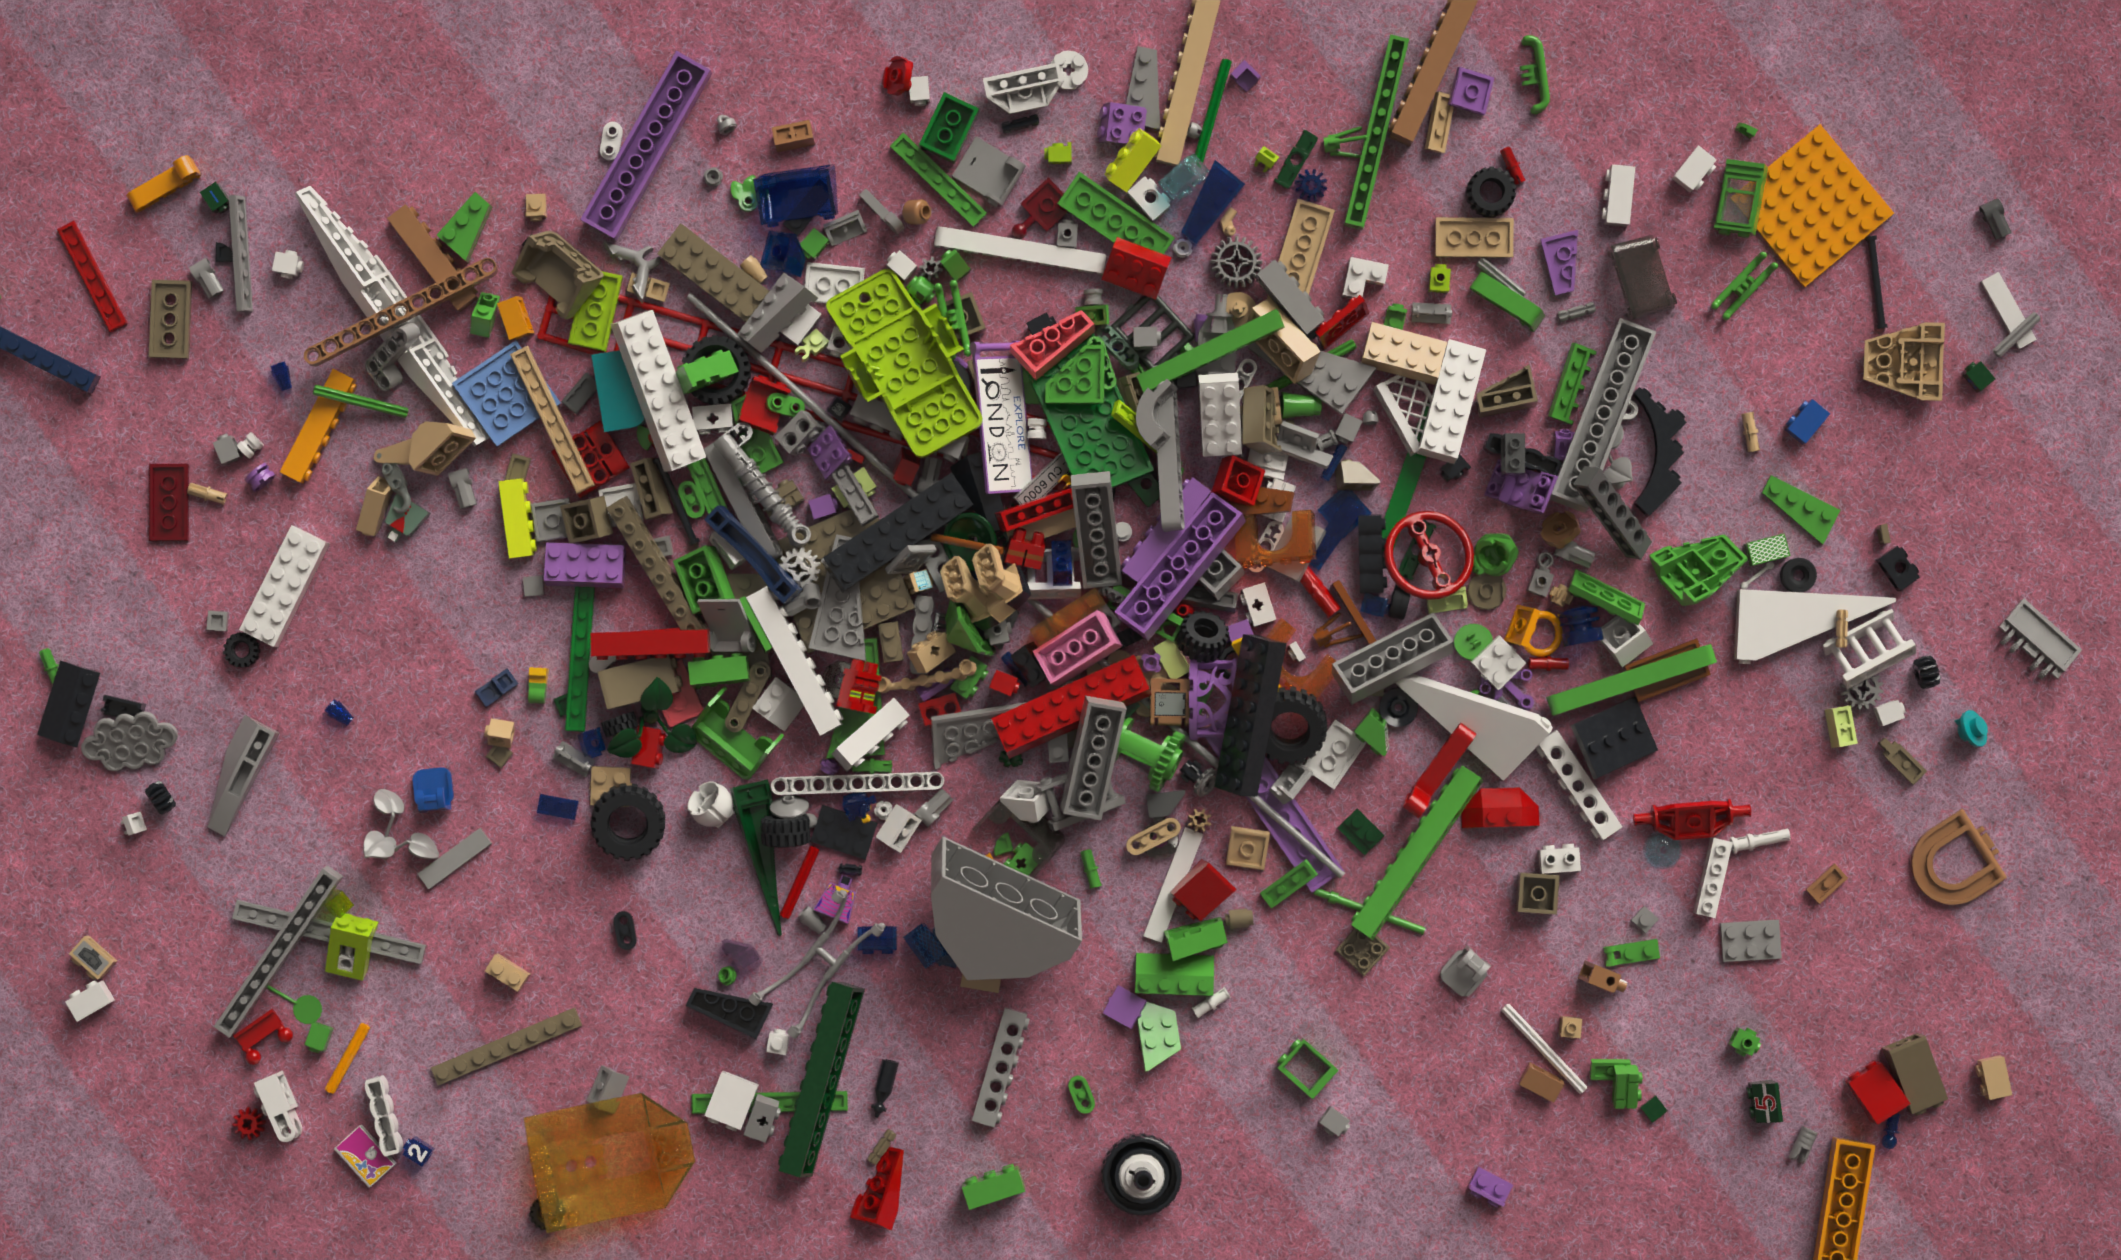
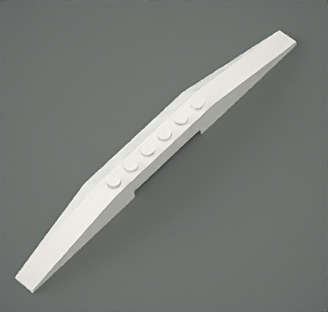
[295,186,489,447]

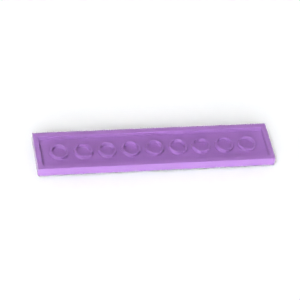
[1205,719,1344,893]

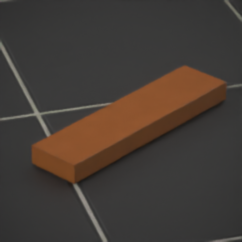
[1332,580,1376,645]

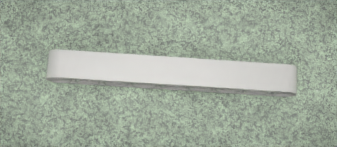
[933,226,1107,275]
[771,772,945,795]

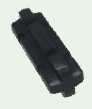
[1001,114,1039,134]

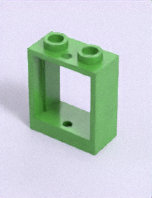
[1277,1038,1338,1099]

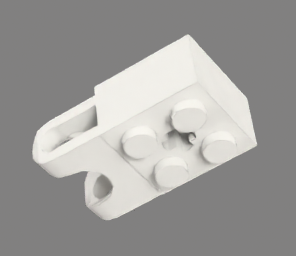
[253,1070,303,1142]

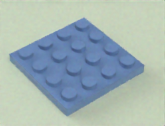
[452,340,561,447]

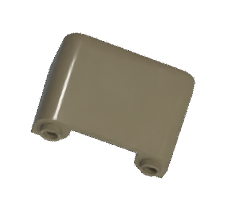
[511,231,604,319]

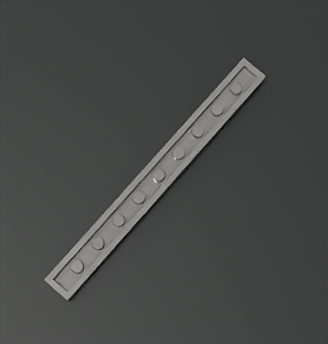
[232,900,427,964]

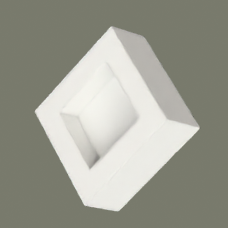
[1288,641,1306,662]

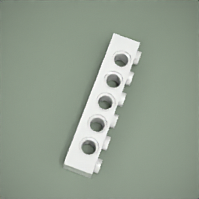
[1535,730,1622,840]

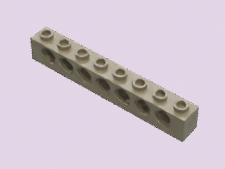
[606,496,708,630]

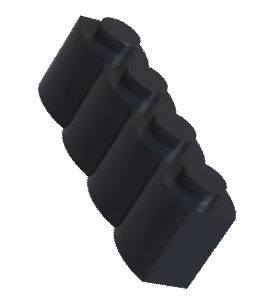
[1483,433,1562,476]
[1358,514,1387,593]

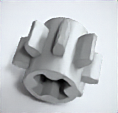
[919,256,943,281]

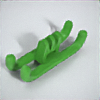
[1520,35,1550,114]
[1711,252,1778,320]
[934,280,971,360]

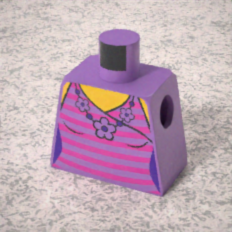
[814,874,856,924]

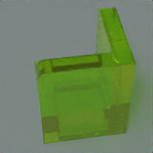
[324,889,354,918]

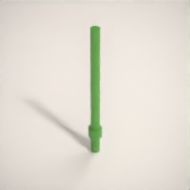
[1313,888,1425,935]

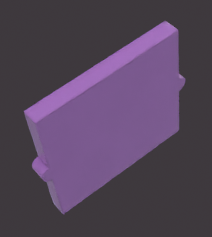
[1103,985,1147,1029]

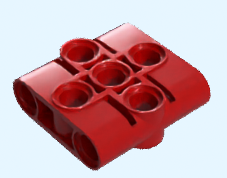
[551,420,630,499]

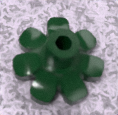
[998,751,1023,768]

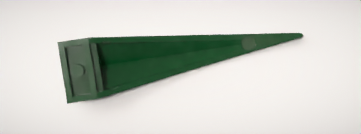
[730,779,782,936]

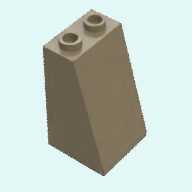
[598,654,683,709]
[1882,1033,1948,1116]

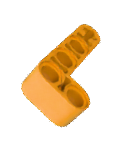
[126,155,201,213]

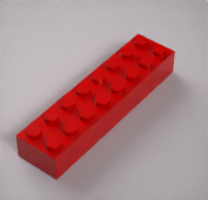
[991,655,1152,759]

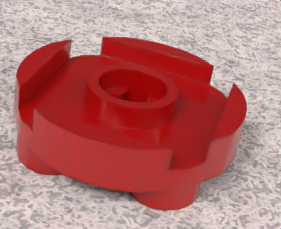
[883,56,913,96]

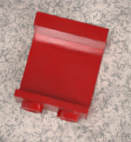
[737,375,791,435]

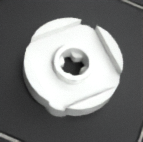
[1051,51,1088,90]

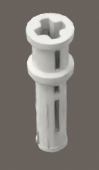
[1730,828,1791,854]

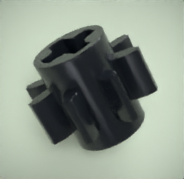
[1179,760,1203,783]

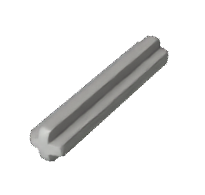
[1476,257,1526,297]
[1993,312,2041,357]

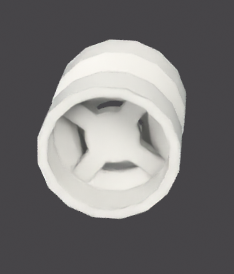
[1027,418,1047,439]
[237,432,264,459]

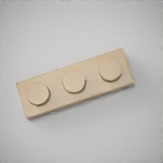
[1425,92,1454,153]

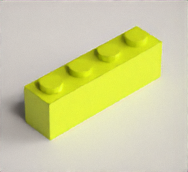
[498,478,537,559]

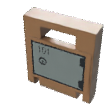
[1150,679,1190,726]

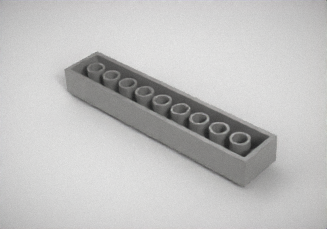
[1550,318,1656,513]

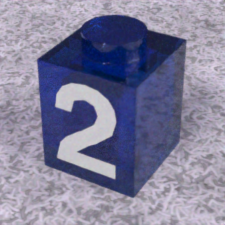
[402,1136,435,1167]

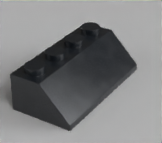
[37,660,100,748]

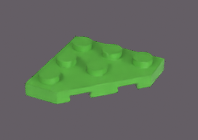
[1045,345,1105,404]

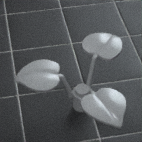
[1603,425,1633,490]
[363,789,439,859]

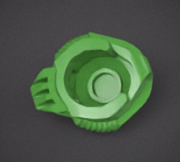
[1472,533,1519,576]

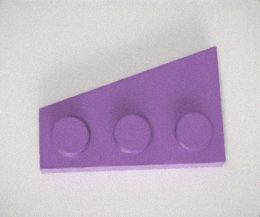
[1540,230,1578,296]

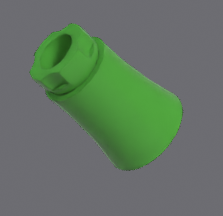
[1280,392,1322,419]

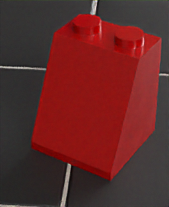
[1170,859,1237,921]
[1845,1060,1911,1125]

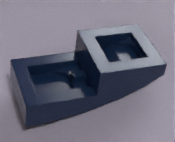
[474,668,519,708]

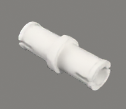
[1192,987,1231,1018]

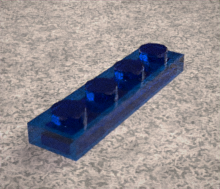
[1309,496,1364,571]

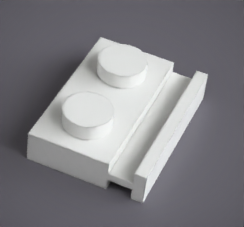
[1247,448,1289,481]

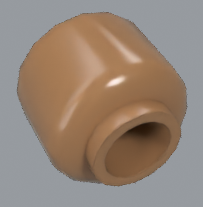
[902,199,931,225]

